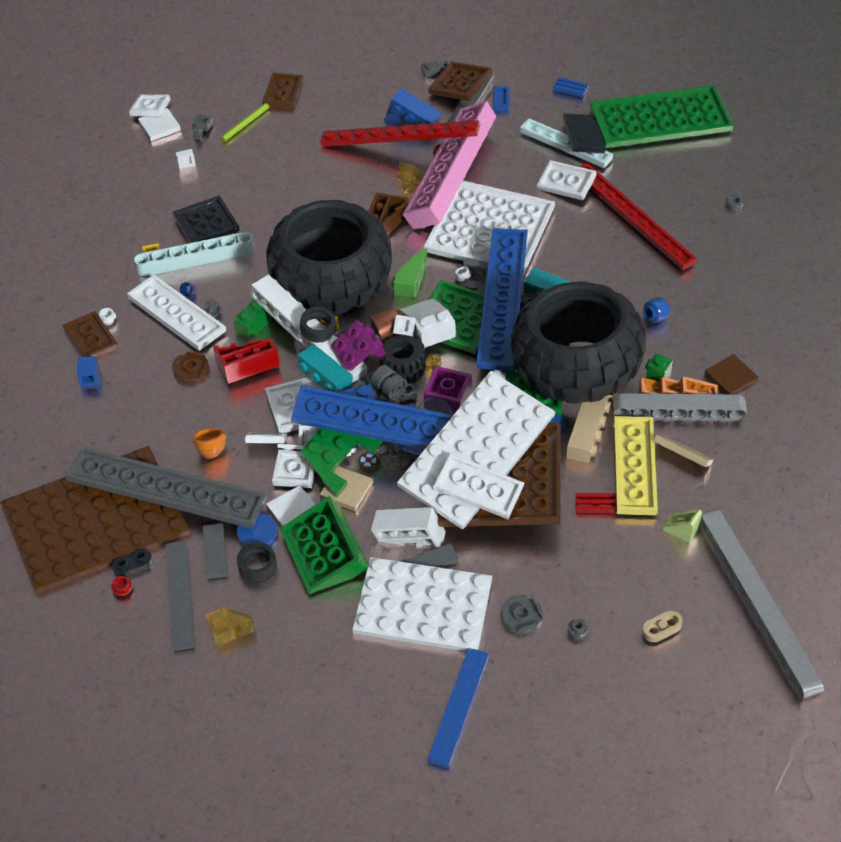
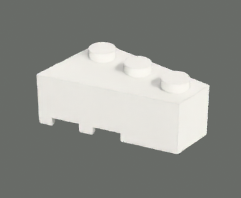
[371,507,445,549]

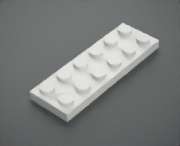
[127,275,226,351]

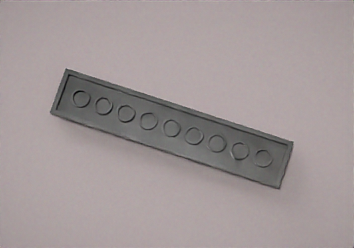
[65,447,267,529]

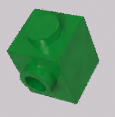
[645,353,673,381]

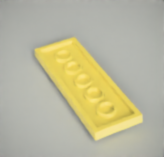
[614,416,658,515]

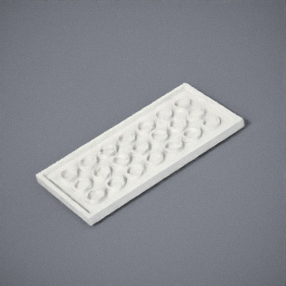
[397,371,555,530]

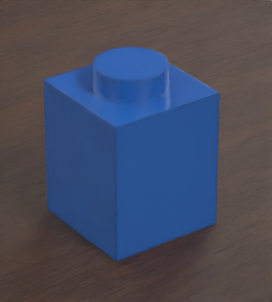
[77,356,100,387]

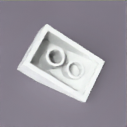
[400,298,456,348]

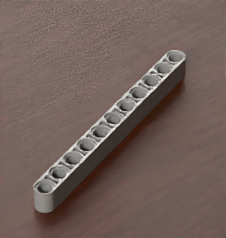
[700,508,824,699]

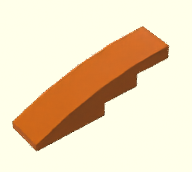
[639,376,718,394]

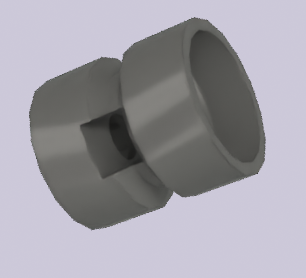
[371,365,407,400]

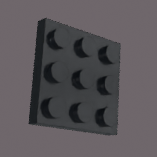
[173,195,240,243]

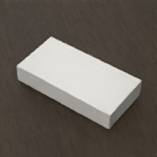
[245,432,287,444]

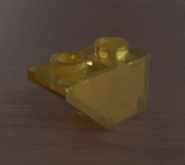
[205,607,256,646]

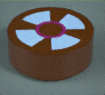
[359,452,379,472]

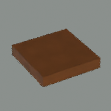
[705,354,759,395]

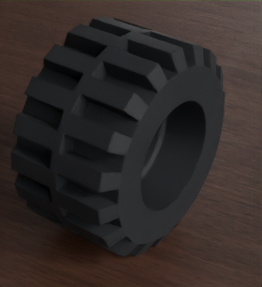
[379,334,426,383]

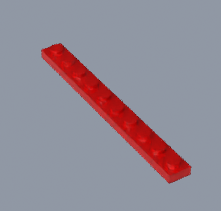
[320,120,481,147]
[579,163,697,271]

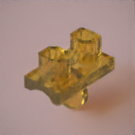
[397,161,427,186]

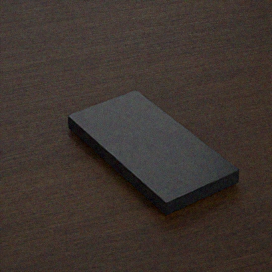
[563,113,606,153]

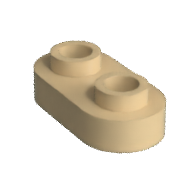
[642,611,683,642]

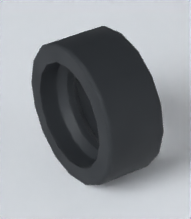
[300,307,336,343]
[237,542,277,583]

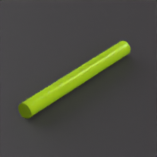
[221,103,269,142]

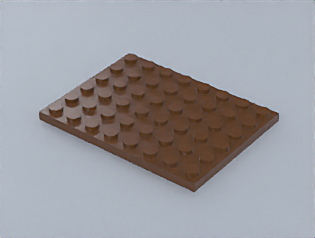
[0,446,190,595]

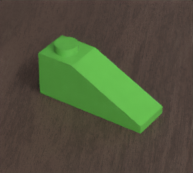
[391,248,427,298]

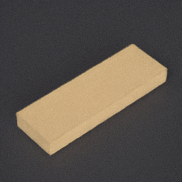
[654,434,714,467]

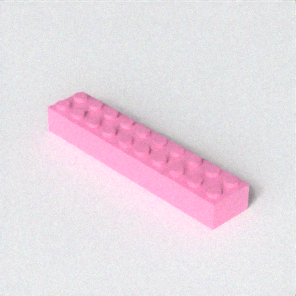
[403,101,496,230]

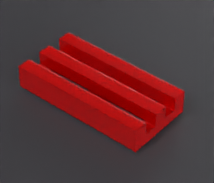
[575,493,617,513]

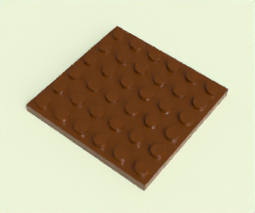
[438,423,561,527]

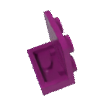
[331,320,386,371]

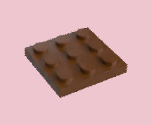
[428,61,492,101]

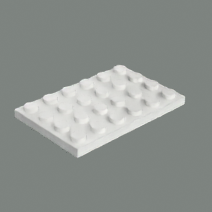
[353,557,492,652]

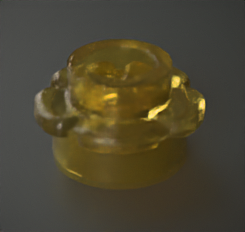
[426,354,442,371]

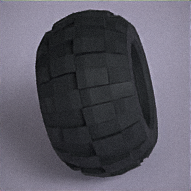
[266,200,392,314]
[511,281,646,404]

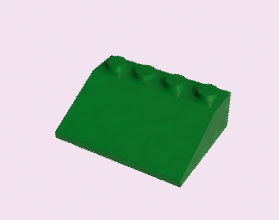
[279,496,369,594]

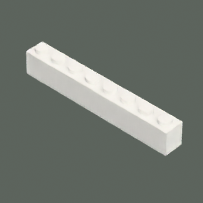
[251,274,367,384]

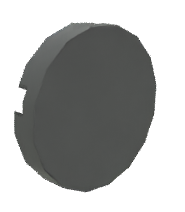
[501,595,543,635]

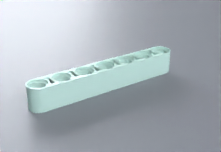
[134,232,255,277]

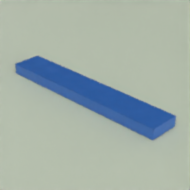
[427,648,489,769]

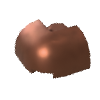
[370,308,404,343]

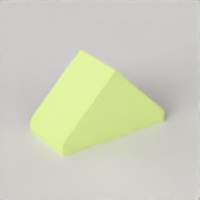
[662,509,702,543]

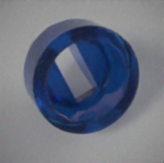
[180,282,196,296]

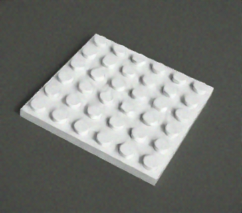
[424,181,555,273]

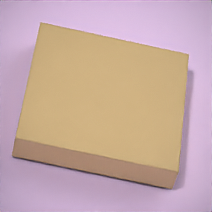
[320,466,373,512]

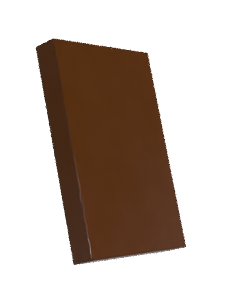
[262,72,303,109]
[62,311,119,358]

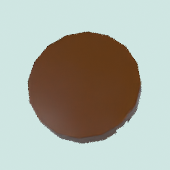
[172,351,210,383]

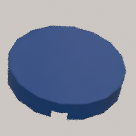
[237,513,278,546]

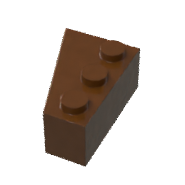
[368,192,409,235]

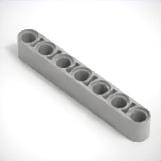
[613,393,747,420]

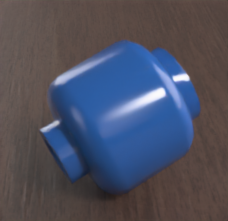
[643,297,670,323]

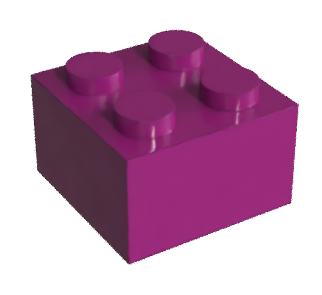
[423,366,472,415]

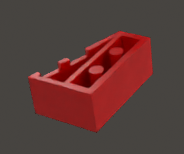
[213,338,280,383]

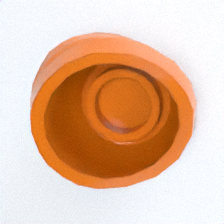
[193,428,226,459]

